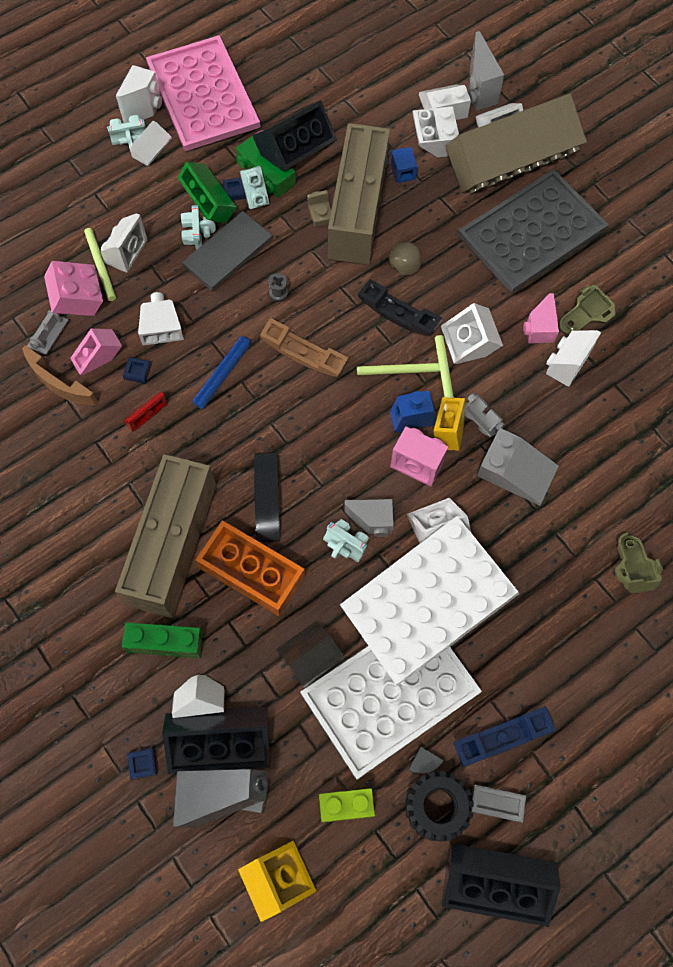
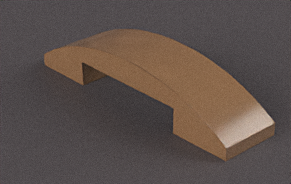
[260,318,349,377]
[22,346,98,406]

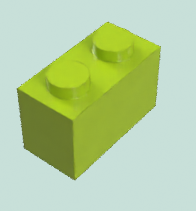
[319,788,375,823]

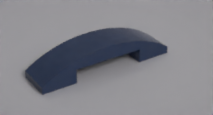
[453,706,556,767]

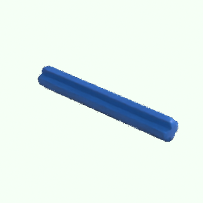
[193,336,250,409]

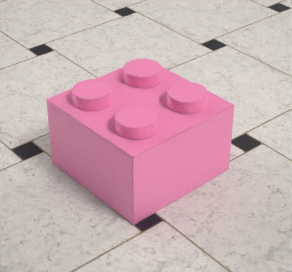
[44,261,103,316]
[390,426,448,487]

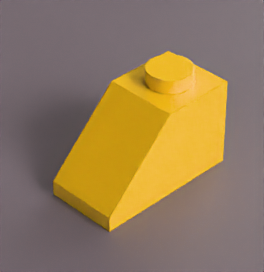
[434,397,465,451]

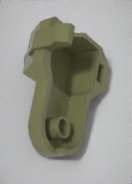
[560,285,615,336]
[615,533,664,593]

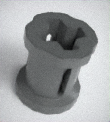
[268,273,288,301]

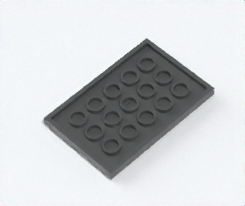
[458,169,609,293]

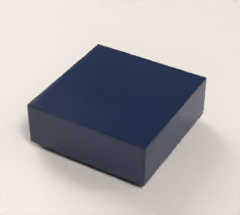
[223,178,246,201]
[123,357,152,384]
[127,748,157,780]

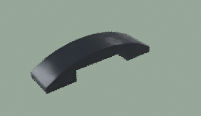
[358,279,442,336]
[254,453,280,542]

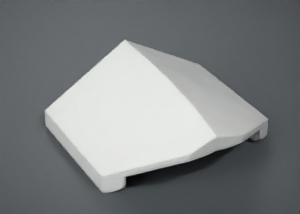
[172,674,225,718]

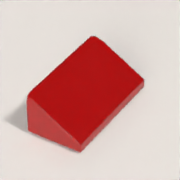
[123,392,167,432]

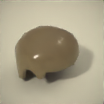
[389,241,422,275]

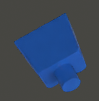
[390,391,436,433]

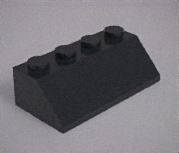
[252,100,337,171]
[162,707,271,774]
[442,843,561,927]

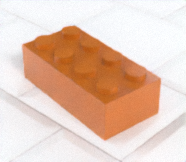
[195,520,305,617]

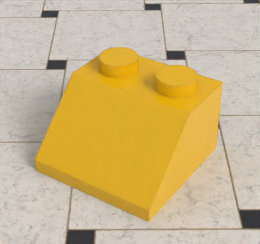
[238,841,317,922]

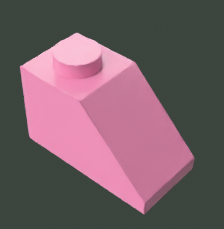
[523,293,559,343]
[70,328,122,375]

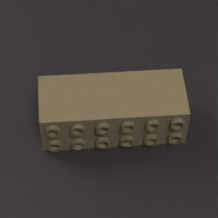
[445,93,587,194]
[328,123,390,265]
[115,454,216,618]

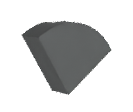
[408,747,443,774]

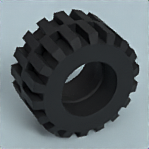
[405,771,474,842]

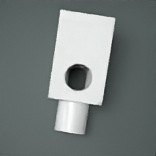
[138,292,184,345]

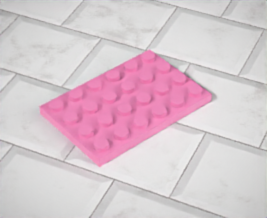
[146,35,261,151]

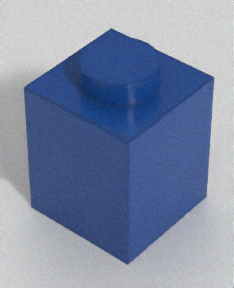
[390,147,418,184]

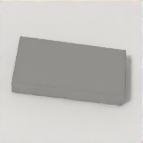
[471,785,526,823]

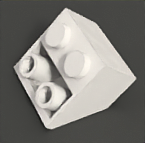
[413,106,459,157]

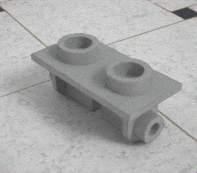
[27,310,69,355]
[464,393,505,437]

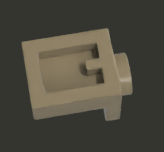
[307,190,331,227]

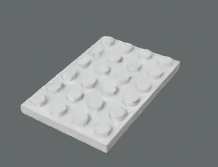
[340,516,519,686]
[300,646,482,780]

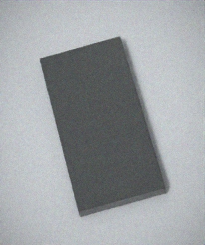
[182,211,273,292]

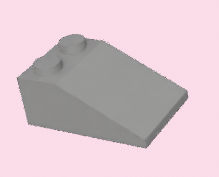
[468,31,504,111]
[477,428,559,506]

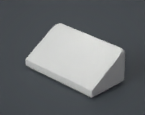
[130,121,172,166]

